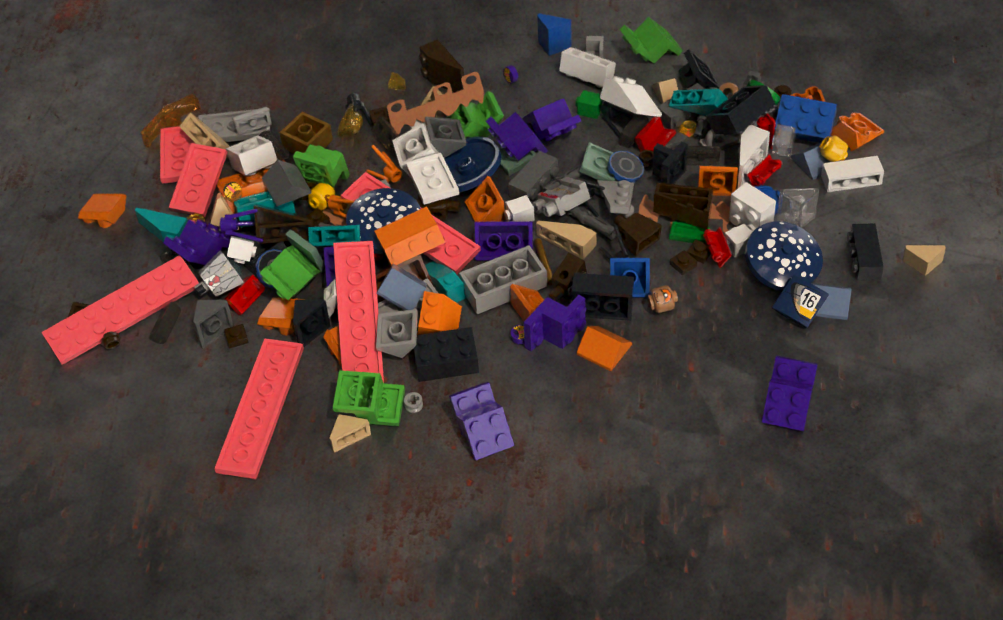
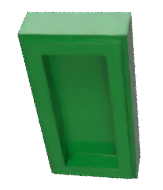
[669,221,711,244]

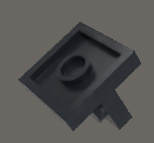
[678,49,719,89]
[653,141,688,184]

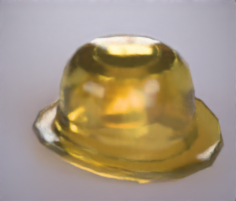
[337,104,363,137]

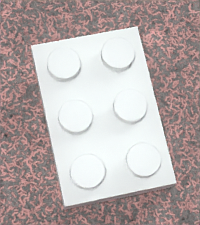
[406,153,459,204]

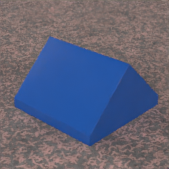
[537,13,572,56]
[610,258,650,297]

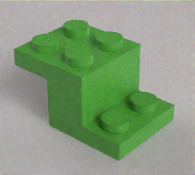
[619,17,683,64]
[446,91,504,138]
[293,144,350,187]
[260,245,321,300]
[333,370,405,426]

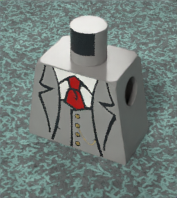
[194,250,244,296]

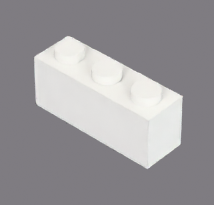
[559,47,616,87]
[821,156,884,192]

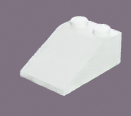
[600,76,662,117]
[737,125,770,189]

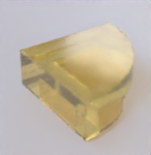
[388,72,406,90]

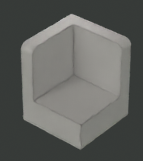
[586,36,604,58]

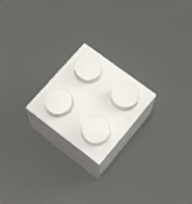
[392,123,439,176]
[226,135,277,176]
[729,182,776,231]

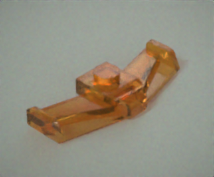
[140,94,201,148]

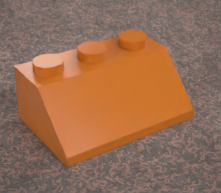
[374,206,445,266]

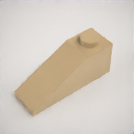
[179,113,230,160]
[536,221,596,260]

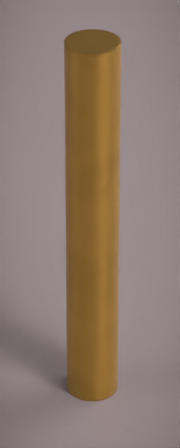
[534,238,553,285]

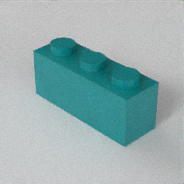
[233,191,295,228]

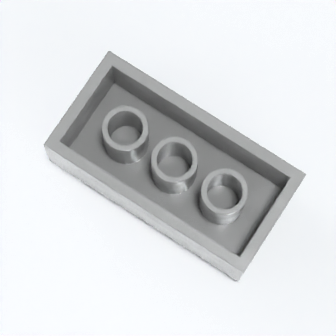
[459,245,547,314]

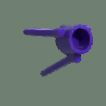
[220,209,263,242]

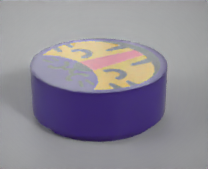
[503,65,518,84]
[510,325,525,344]

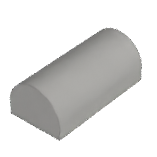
[232,107,272,135]

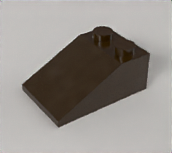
[419,39,464,93]

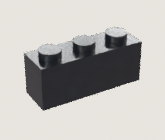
[847,223,884,280]

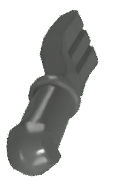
[665,133,688,149]

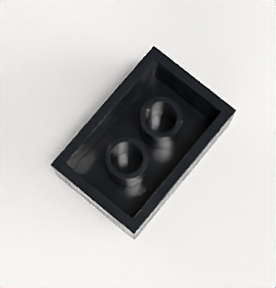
[706,85,775,136]
[572,273,634,321]
[414,327,479,382]

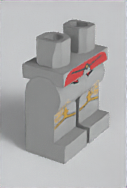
[532,177,591,217]

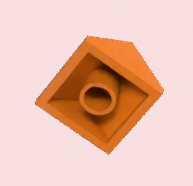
[465,176,505,222]
[510,284,544,321]
[577,326,632,371]

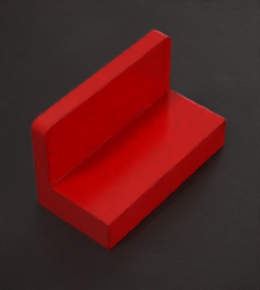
[635,116,676,152]
[223,275,266,315]

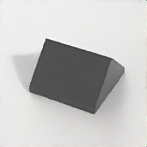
[424,116,466,158]
[262,159,311,206]
[193,300,234,349]

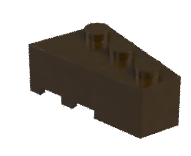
[653,182,713,230]
[254,204,315,244]

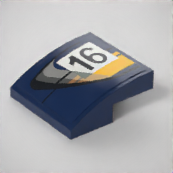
[772,275,829,329]

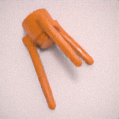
[366,145,402,183]
[328,194,354,219]

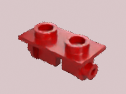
[757,113,776,149]
[747,154,782,187]
[703,227,732,268]

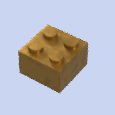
[280,111,333,154]

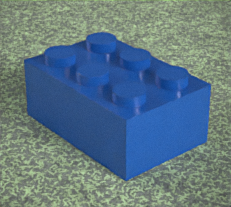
[774,94,837,143]

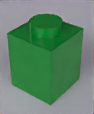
[575,90,603,119]

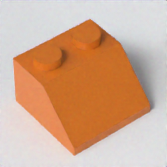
[698,166,738,196]
[417,291,462,335]

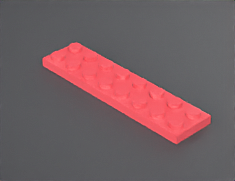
[341,172,481,274]
[333,241,384,383]
[42,255,199,365]
[215,339,304,479]

